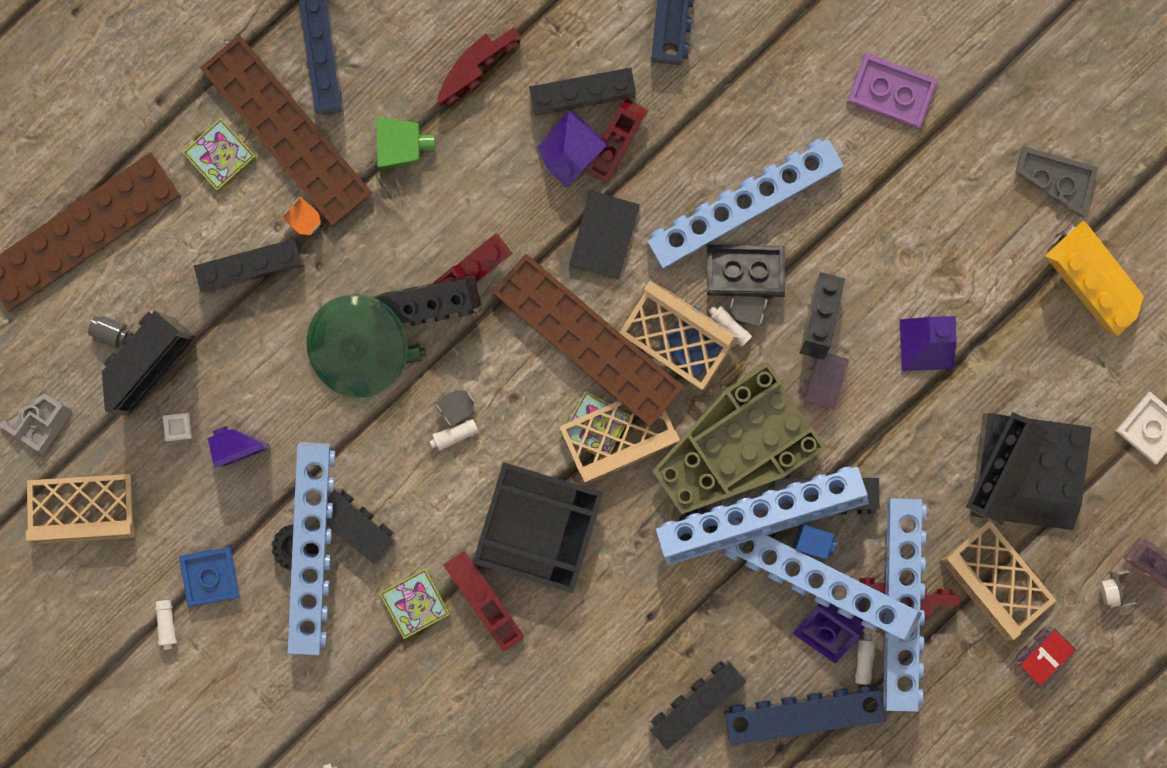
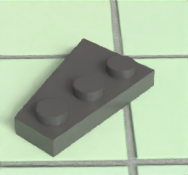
[1015,146,1099,218]

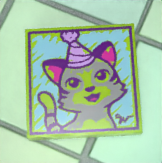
[182,118,256,191]
[561,391,631,459]
[380,568,450,639]

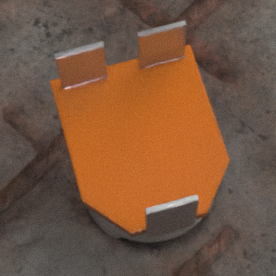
[281,196,321,235]

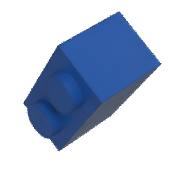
[792,524,837,559]

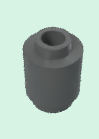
[88,316,129,349]

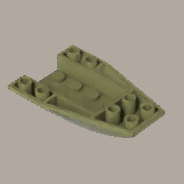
[652,362,826,514]

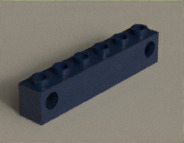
[299,0,344,116]
[651,0,694,65]
[724,684,886,745]

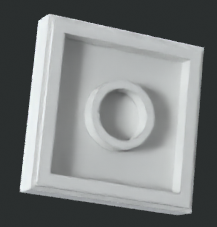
[1115,392,1167,465]

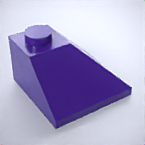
[538,109,608,188]
[899,316,957,371]
[208,426,271,467]
[793,603,865,664]

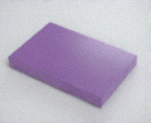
[847,53,938,129]

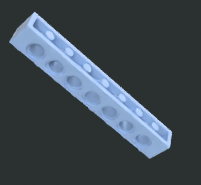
[647,138,844,270]
[288,442,335,655]
[656,467,869,566]
[883,498,927,711]
[722,519,922,643]

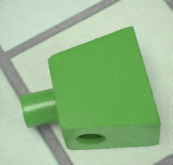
[377,117,436,170]

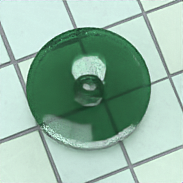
[307,294,407,398]

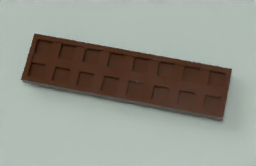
[200,35,373,226]
[0,152,181,312]
[492,253,684,428]

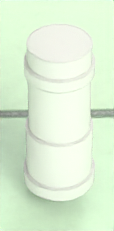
[708,306,752,347]
[430,419,479,451]
[155,600,177,650]
[855,634,877,685]

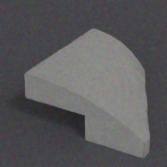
[0,393,72,454]

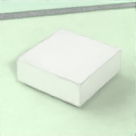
[163,413,192,442]

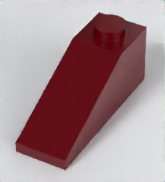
[586,98,649,183]

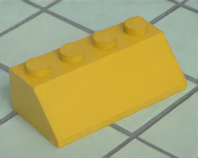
[1045,221,1144,336]

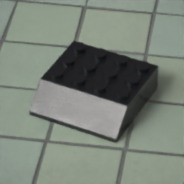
[102,310,196,416]
[969,413,1092,530]
[473,462,604,593]

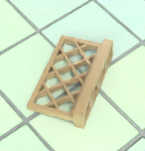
[619,281,740,390]
[559,401,680,485]
[26,474,135,544]
[940,520,1056,641]

